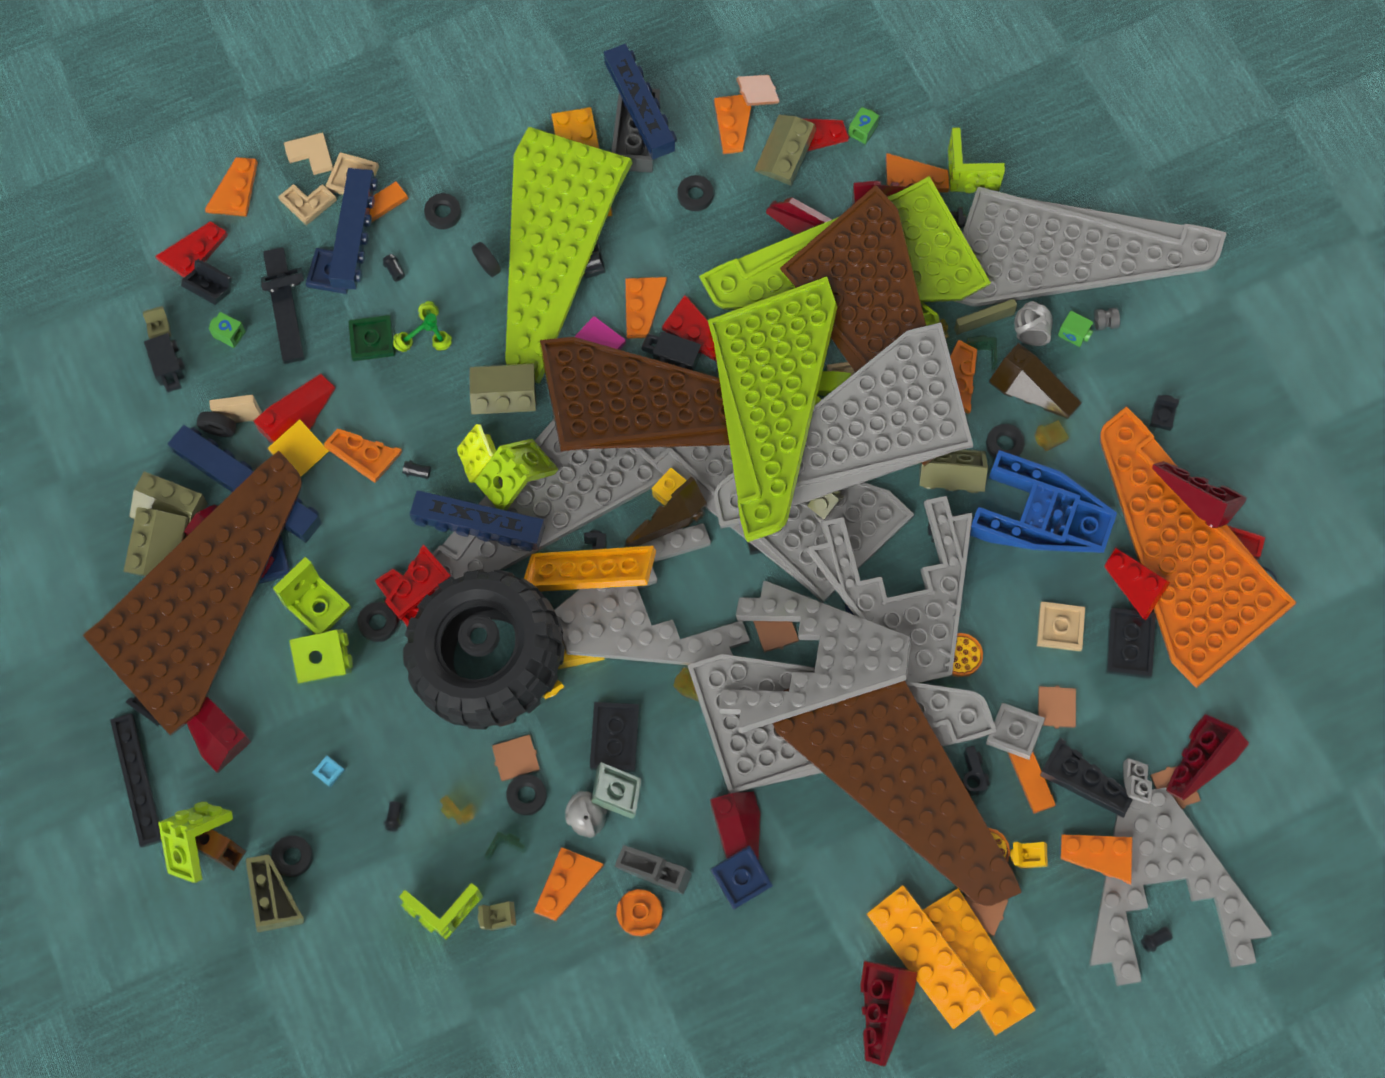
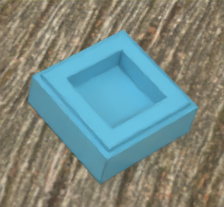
[312,755,345,788]

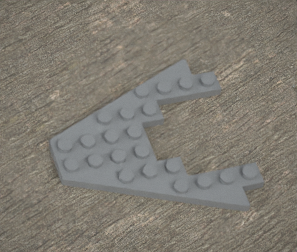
[807,496,972,683]
[554,523,750,665]
[719,581,911,733]
[1089,788,1272,986]

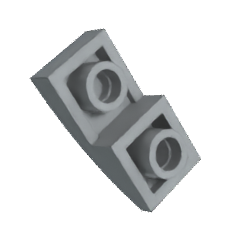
[1123,758,1152,804]

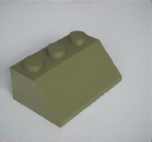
[754,115,816,186]
[470,363,537,415]
[919,449,988,493]
[129,471,208,539]
[123,507,189,577]

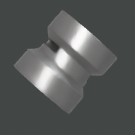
[1094,308,1120,330]

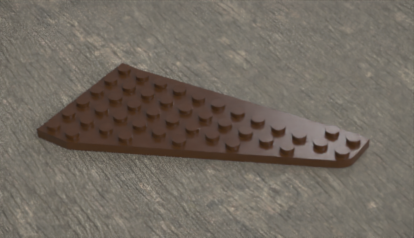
[780,185,934,467]
[540,337,730,451]
[82,451,302,736]
[772,681,1022,906]

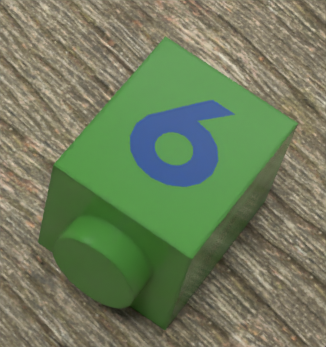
[848,107,879,144]
[1058,311,1093,347]
[209,312,246,348]

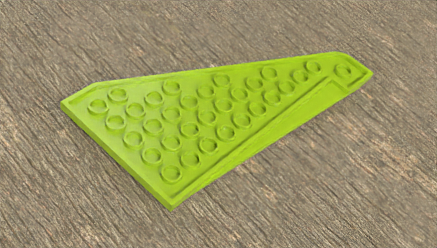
[505,127,633,384]
[699,176,991,310]
[708,277,837,542]

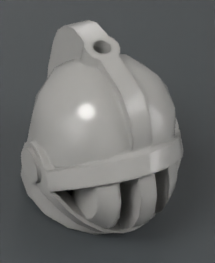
[1014,301,1052,346]
[565,791,607,838]

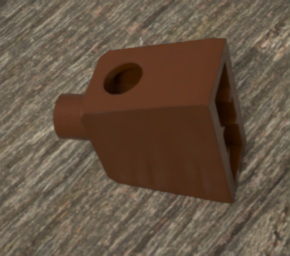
[195,829,246,871]

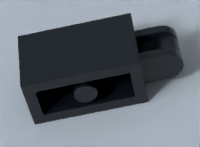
[641,331,701,371]
[143,333,186,393]

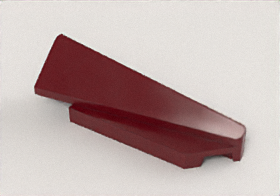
[766,197,832,235]

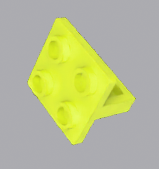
[457,424,496,483]

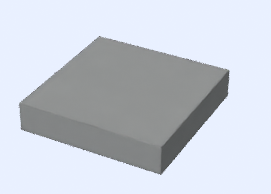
[986,703,1045,760]

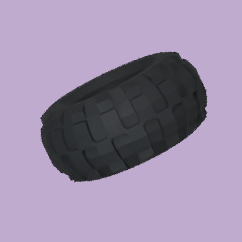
[403,569,565,730]

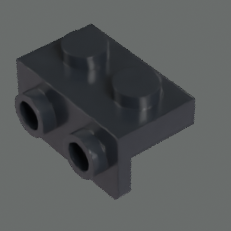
[181,259,232,305]

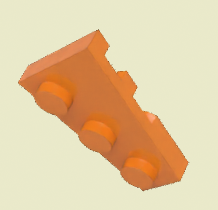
[714,95,752,154]
[886,153,949,192]
[205,157,258,217]
[625,277,667,339]
[950,340,977,414]
[324,428,402,483]
[1061,835,1133,885]
[534,847,604,921]

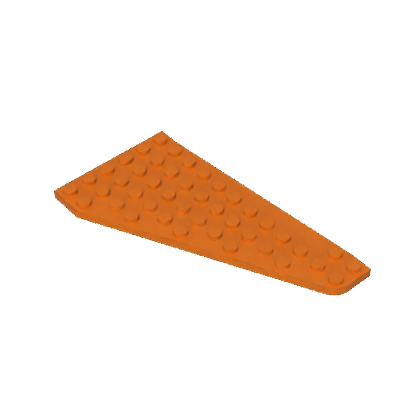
[1100,406,1297,688]

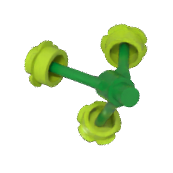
[393,301,452,352]

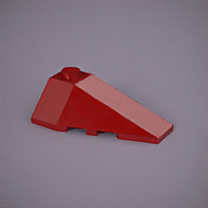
[254,374,336,443]

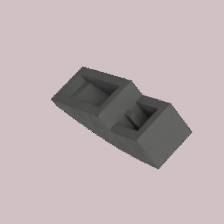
[615,845,692,895]

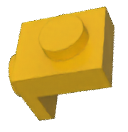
[1010,842,1048,869]

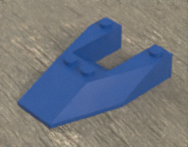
[970,450,1117,553]

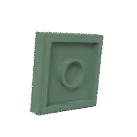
[591,762,642,819]

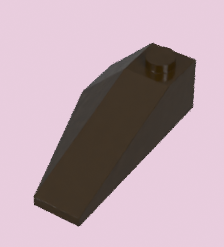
[989,343,1082,419]
[624,476,707,548]

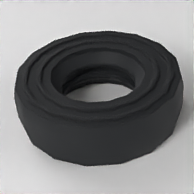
[677,175,714,211]
[424,193,461,230]
[471,242,501,277]
[197,411,236,437]
[986,424,1025,459]
[357,602,397,642]
[458,615,500,657]
[506,774,547,816]
[271,836,313,877]

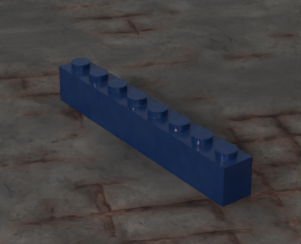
[167,424,322,543]

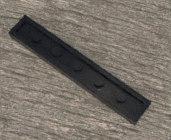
[263,247,305,364]
[110,713,162,848]

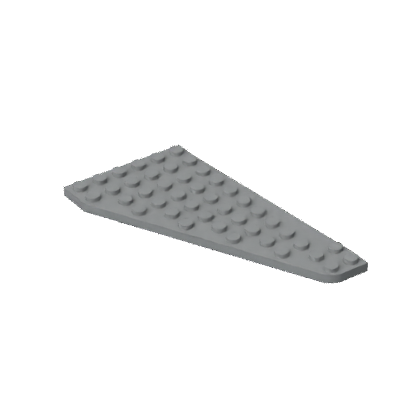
[433,419,664,579]
[688,654,997,794]

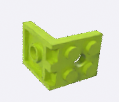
[947,128,1005,193]
[474,439,559,511]
[273,557,351,634]
[289,629,353,684]
[158,802,233,883]
[399,883,483,940]

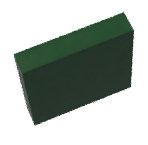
[348,315,395,361]

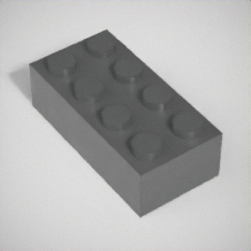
[612,89,660,173]

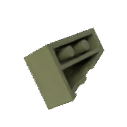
[245,854,304,933]

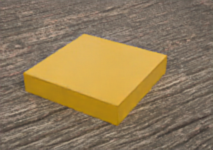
[267,419,329,477]

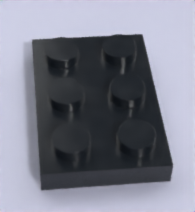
[1106,608,1156,679]
[590,702,639,772]

